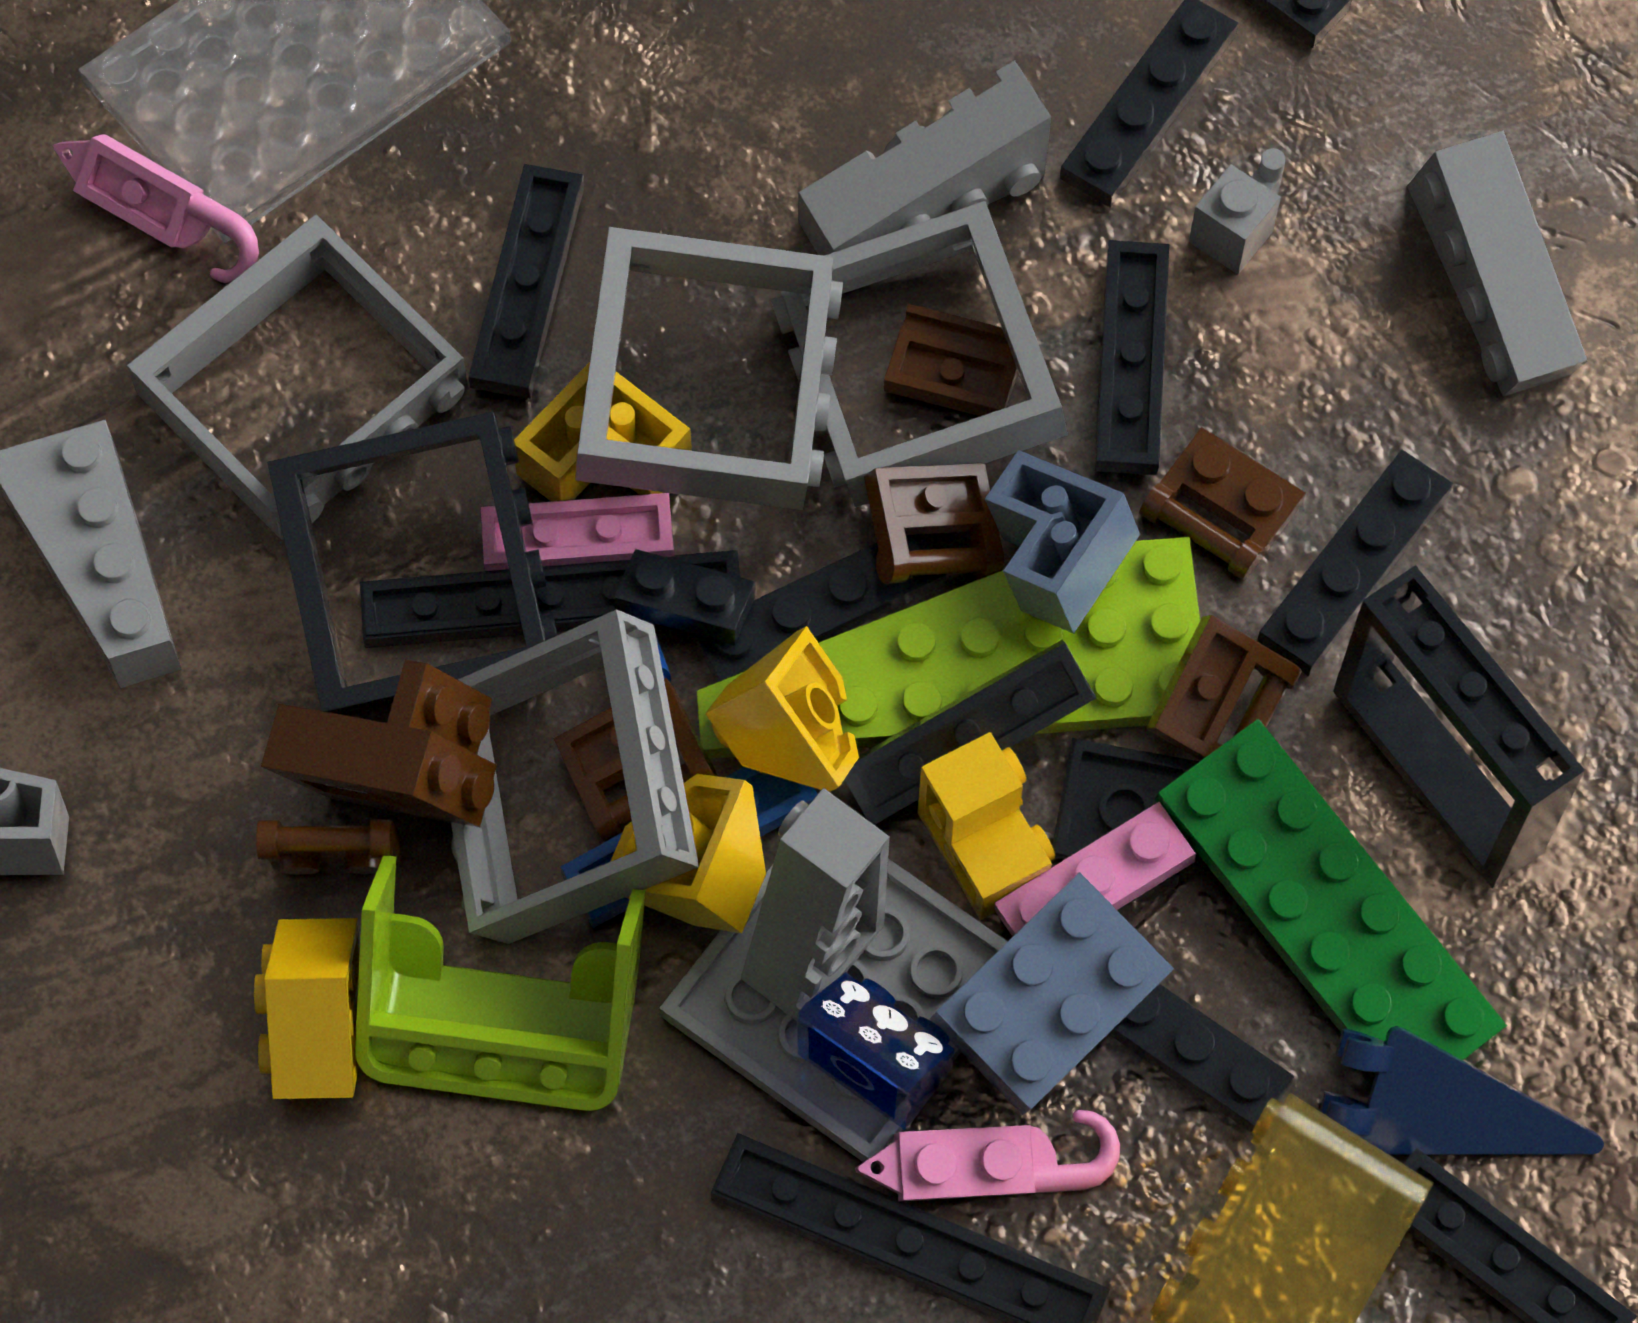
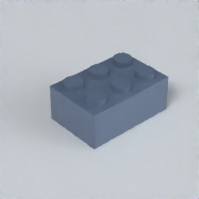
[930,872,1174,1115]

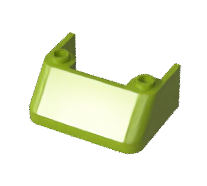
[355,856,646,1111]

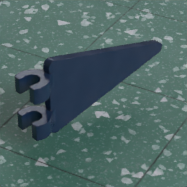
[1318,1026,1604,1154]

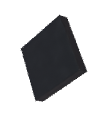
[1051,738,1199,888]

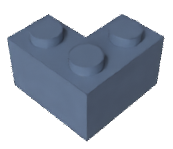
[985,450,1140,634]

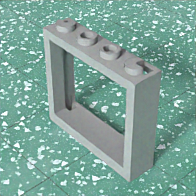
[770,201,1068,508]
[127,214,468,540]
[575,227,843,510]
[451,609,699,944]

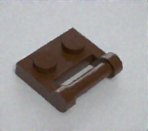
[1139,427,1306,581]
[864,463,1004,584]
[1146,615,1302,761]
[553,678,718,842]
[256,819,401,875]

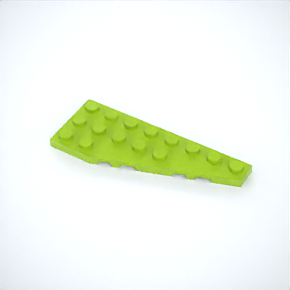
[697,537,1200,759]

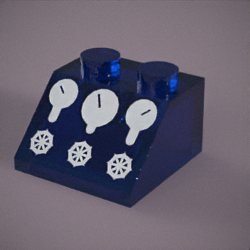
[797,972,955,1130]

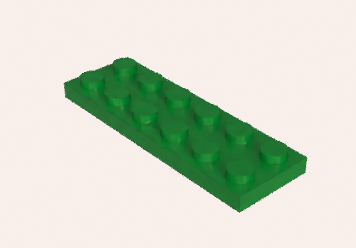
[1154,718,1507,1074]

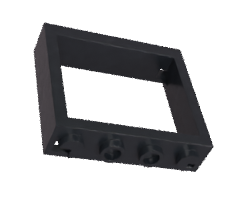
[267,411,558,714]
[1333,565,1585,889]

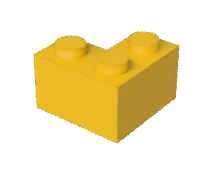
[514,362,692,502]
[918,732,1055,920]
[254,918,360,1099]

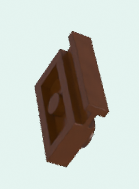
[884,303,1018,416]

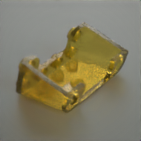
[1150,1093,1434,1323]

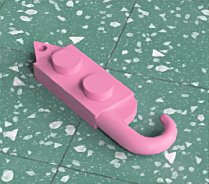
[53,134,259,284]
[855,1110,1120,1201]

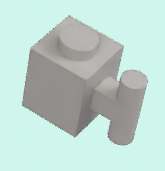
[1189,148,1286,274]

